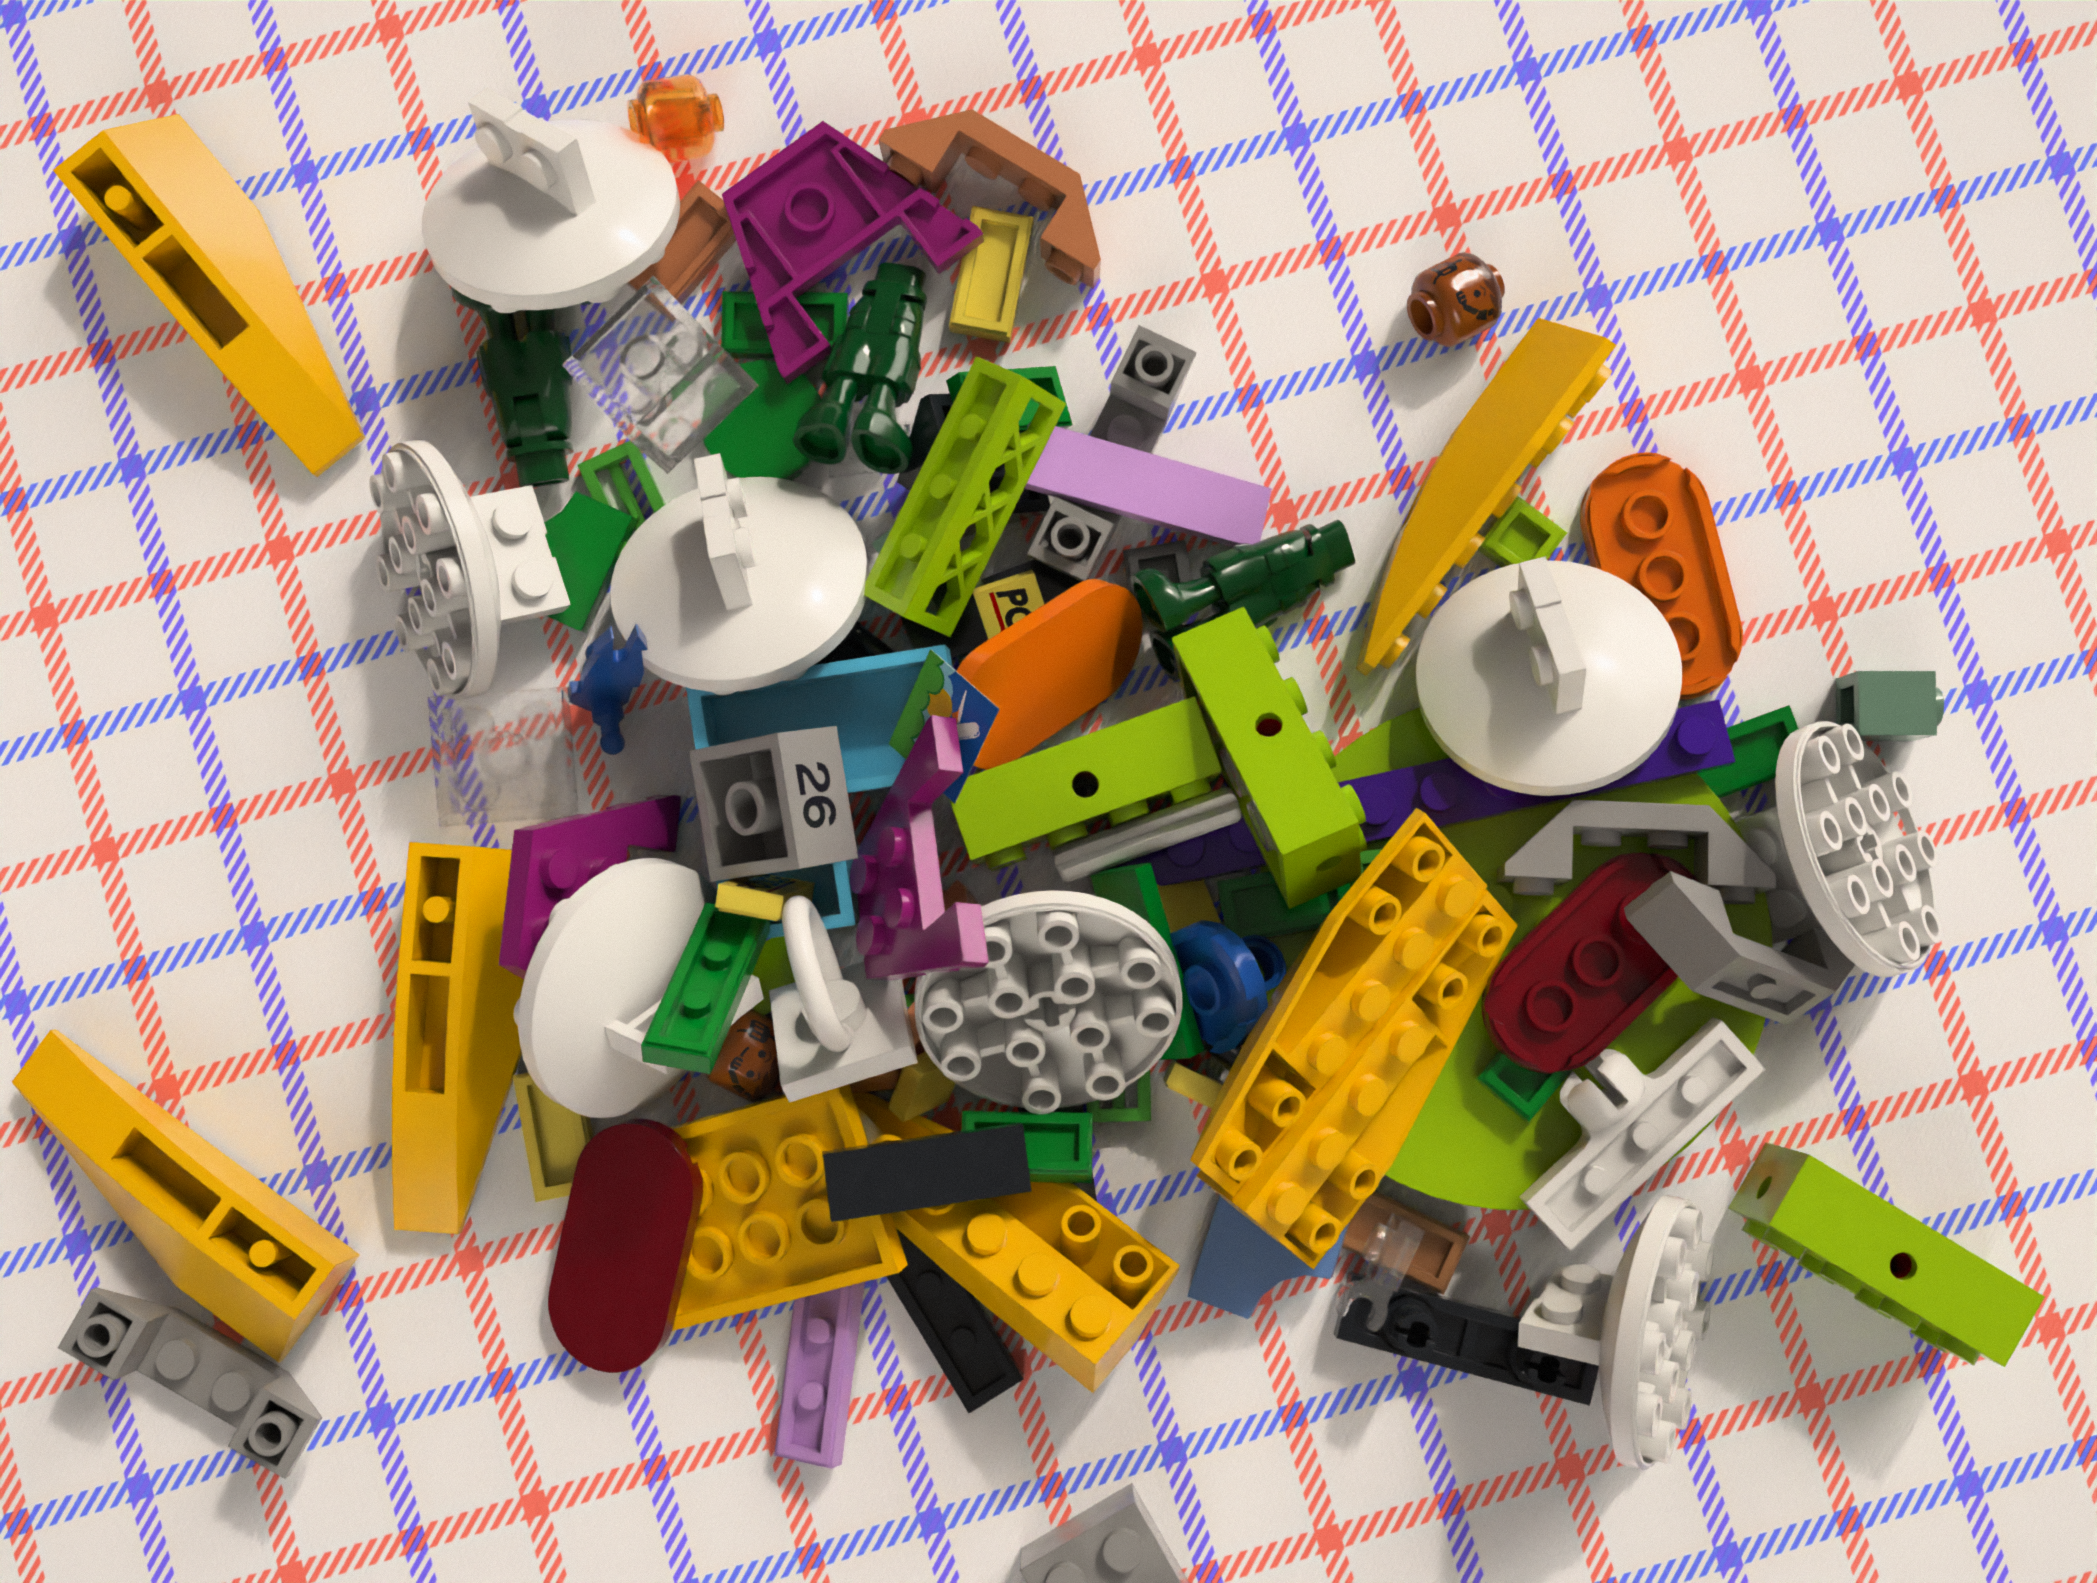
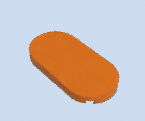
[1580,452,1743,701]
[952,579,1143,770]

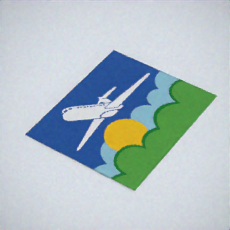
[889,649,1000,804]

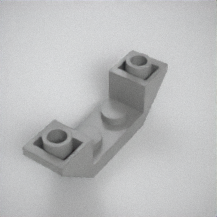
[1027,325,1197,582]
[1497,800,1776,904]
[1624,871,1855,1025]
[57,1287,322,1479]

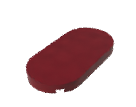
[1481,852,1698,1073]
[548,1118,703,1373]

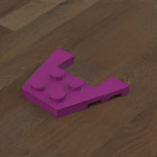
[722,121,984,385]
[850,715,989,981]
[498,795,681,980]

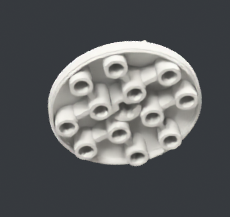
[422,87,680,313]
[369,440,571,700]
[610,453,870,695]
[1416,557,1682,796]
[1734,721,1942,978]
[513,858,764,1118]
[914,890,1182,1114]
[1518,1195,1714,1470]

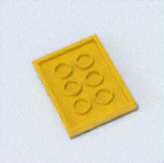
[670,1084,908,1331]

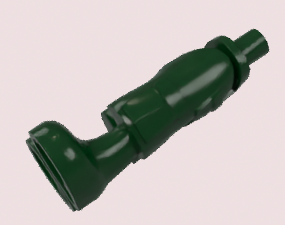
[793,262,927,474]
[451,287,574,488]
[1130,520,1355,681]

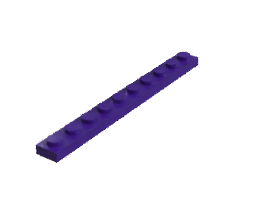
[1094,699,1736,886]

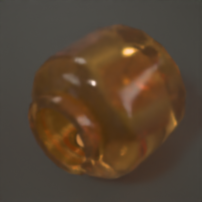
[627,74,724,163]

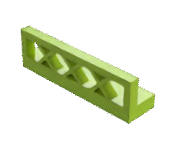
[864,356,1066,637]

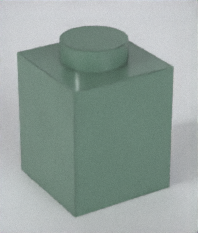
[1835,671,1944,741]

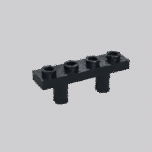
[1333,1271,1599,1406]

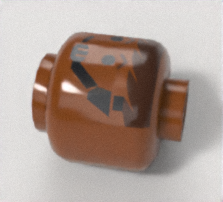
[1407,252,1505,347]
[705,1009,784,1103]

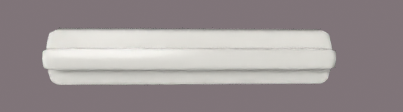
[1053,787,1241,882]

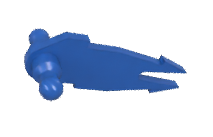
[567,624,648,755]

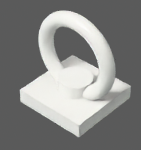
[769,895,918,1102]

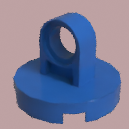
[1170,920,1286,1054]

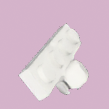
[1519,1017,1766,1251]

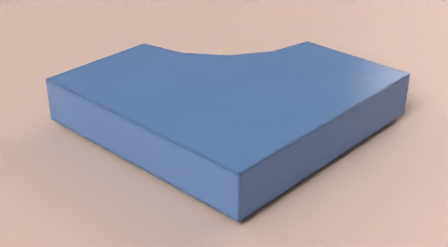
[1187,1196,1351,1319]

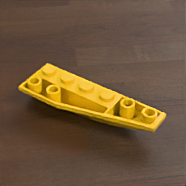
[53,114,366,477]
[1356,318,1617,676]
[1190,808,1487,1197]
[392,842,524,1234]
[1196,889,1518,1270]
[12,1029,360,1363]
[852,1092,1180,1393]

